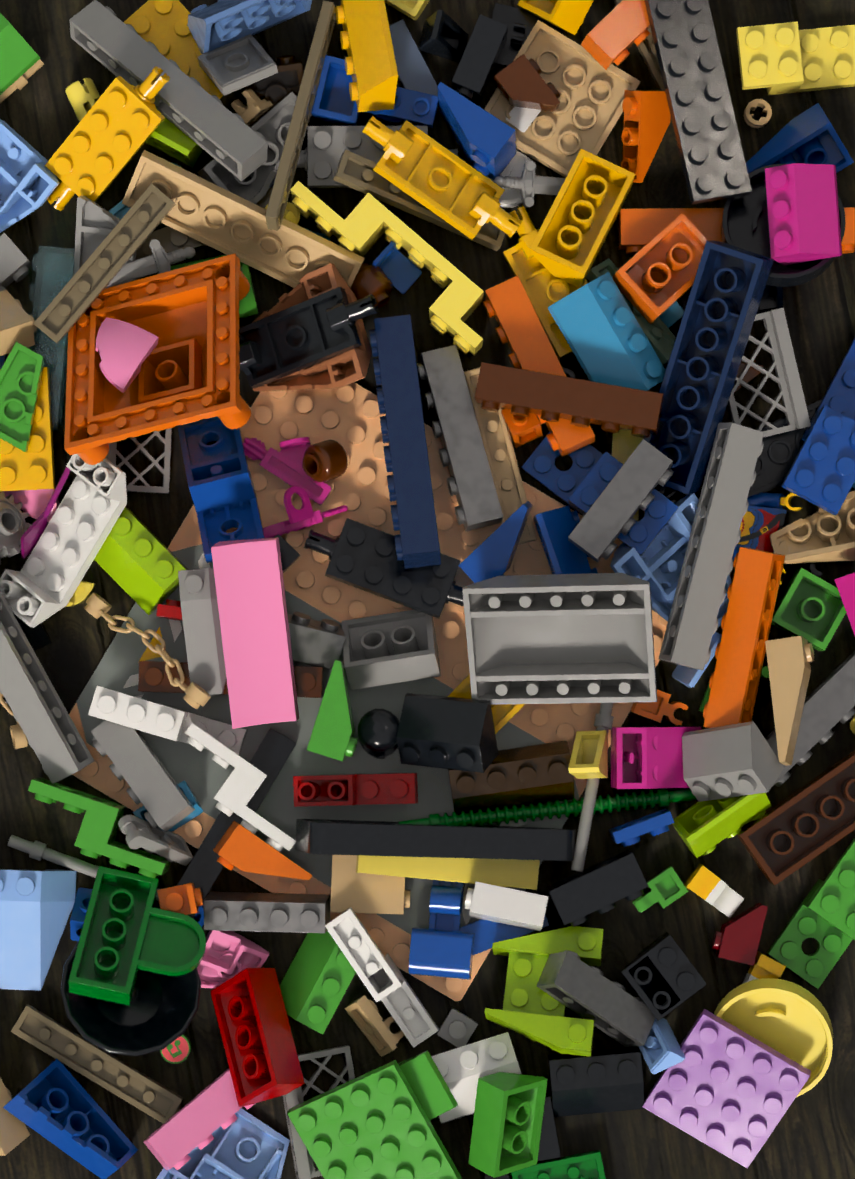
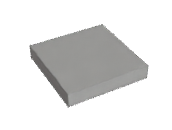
[197,34,278,96]

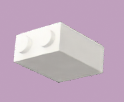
[465,881,549,932]

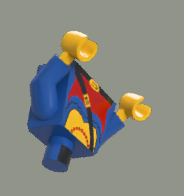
[732,492,802,585]

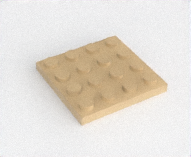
[484,20,641,178]

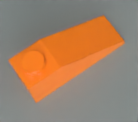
[213,821,312,880]

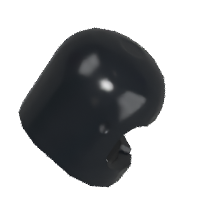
[358,709,400,759]

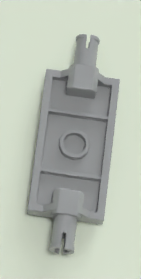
[297,126,458,188]

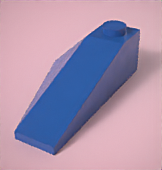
[746,103,854,174]

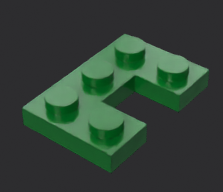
[511,1150,606,1179]

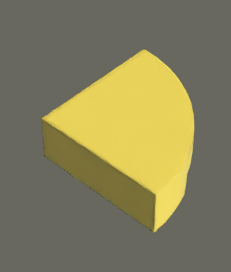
[65,581,95,607]

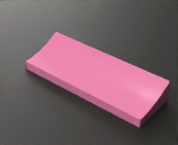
[211,537,299,729]

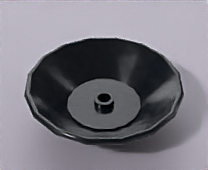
[60,941,201,1056]

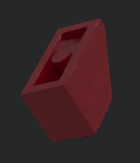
[712,903,768,966]

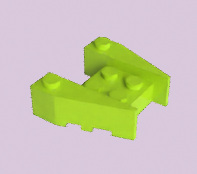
[485,926,604,1057]

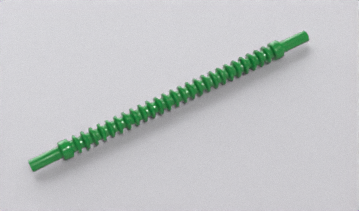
[398,788,697,826]

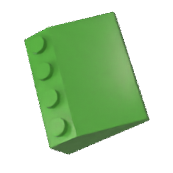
[307,660,359,762]

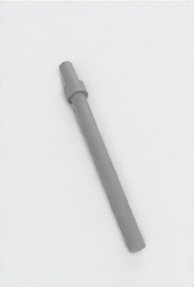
[571,703,614,872]
[7,835,159,901]

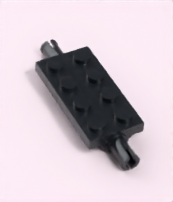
[239,287,379,389]
[304,518,464,619]

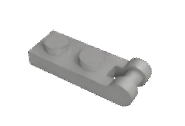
[118,815,194,866]

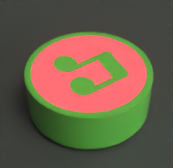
[160,1034,191,1064]

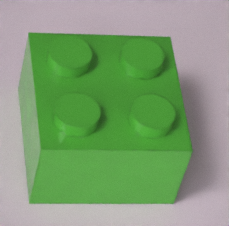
[771,568,846,651]

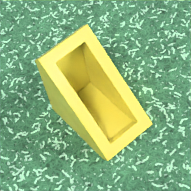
[568,730,608,779]

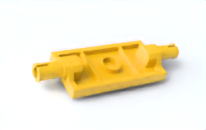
[45,66,170,211]
[362,116,522,240]
[503,206,588,359]

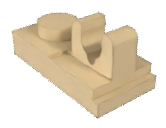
[231,89,273,127]
[344,995,405,1057]

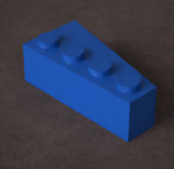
[3,1059,138,1179]

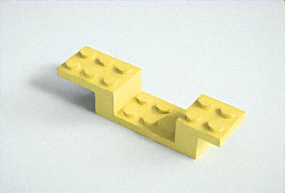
[736,21,855,95]
[290,181,484,356]

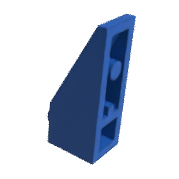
[458,501,532,583]

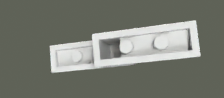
[88,686,247,755]
[185,723,296,852]
[325,907,439,1048]

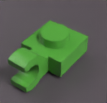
[632,866,689,913]

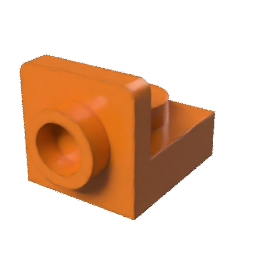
[501,408,543,448]
[157,883,204,915]

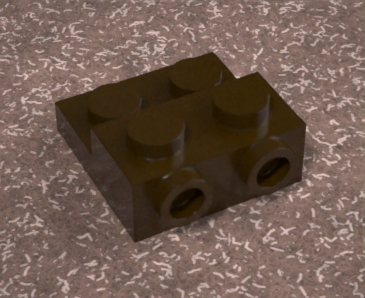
[244,55,310,123]

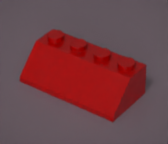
[210,968,305,1107]

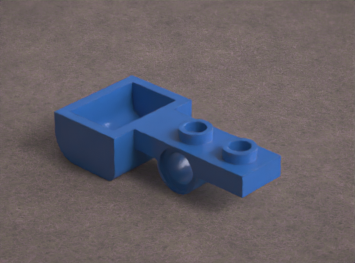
[312,55,438,128]
[409,880,475,980]

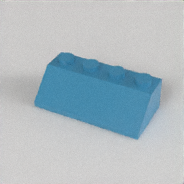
[548,272,666,391]

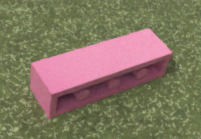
[143,1068,254,1170]

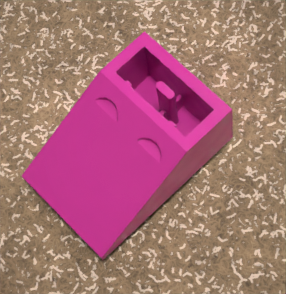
[611,727,701,789]

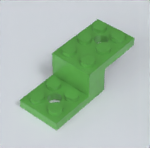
[28,777,171,878]
[767,838,855,989]

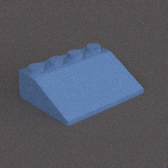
[187,0,312,54]

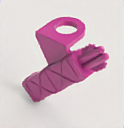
[243,437,332,505]
[263,486,348,538]

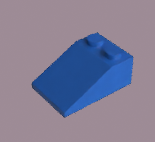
[437,82,516,181]

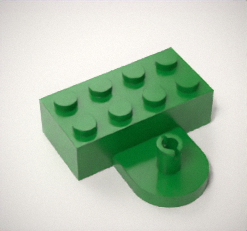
[68,866,206,1006]

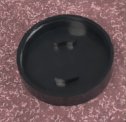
[721,164,845,287]

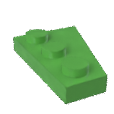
[0,342,45,452]

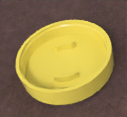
[714,978,833,1097]

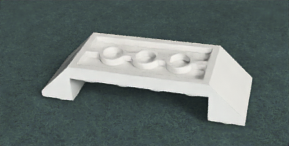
[0,454,127,628]

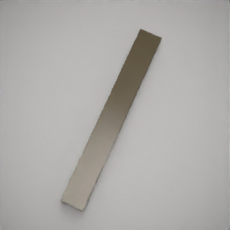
[265,0,336,231]

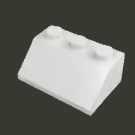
[431,1032,522,1124]

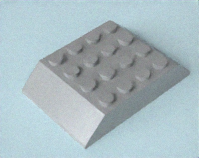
[462,573,657,705]

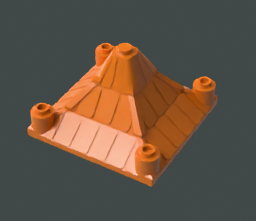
[64,253,251,465]

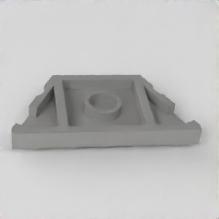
[73,196,136,284]

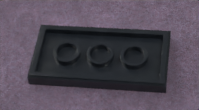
[748,399,822,497]

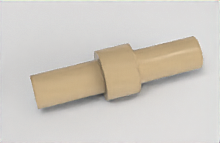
[0,59,44,104]

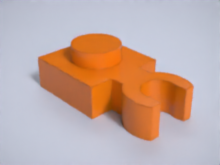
[630,689,688,725]

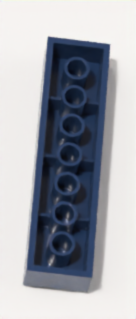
[644,241,774,495]
[369,314,441,569]

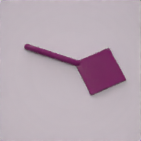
[21,467,71,559]

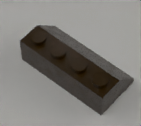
[448,741,574,815]

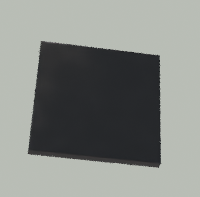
[492,3,551,66]

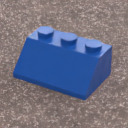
[533,505,598,574]

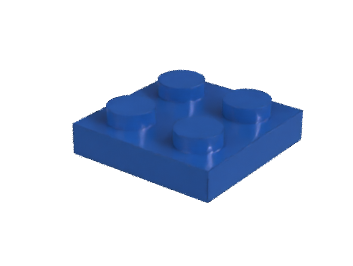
[609,809,675,847]

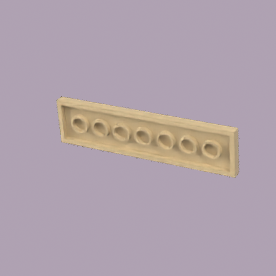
[122,150,365,288]

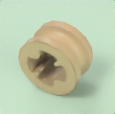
[744,99,772,129]

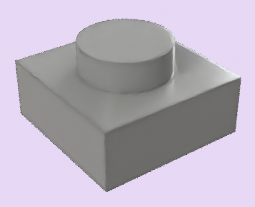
[437,1007,478,1048]

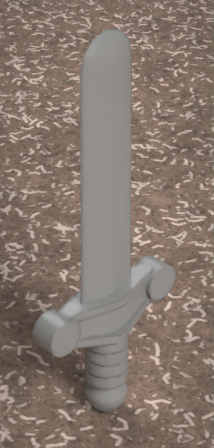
[494,160,566,208]
[106,239,195,288]

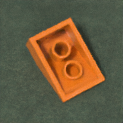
[612,213,708,324]

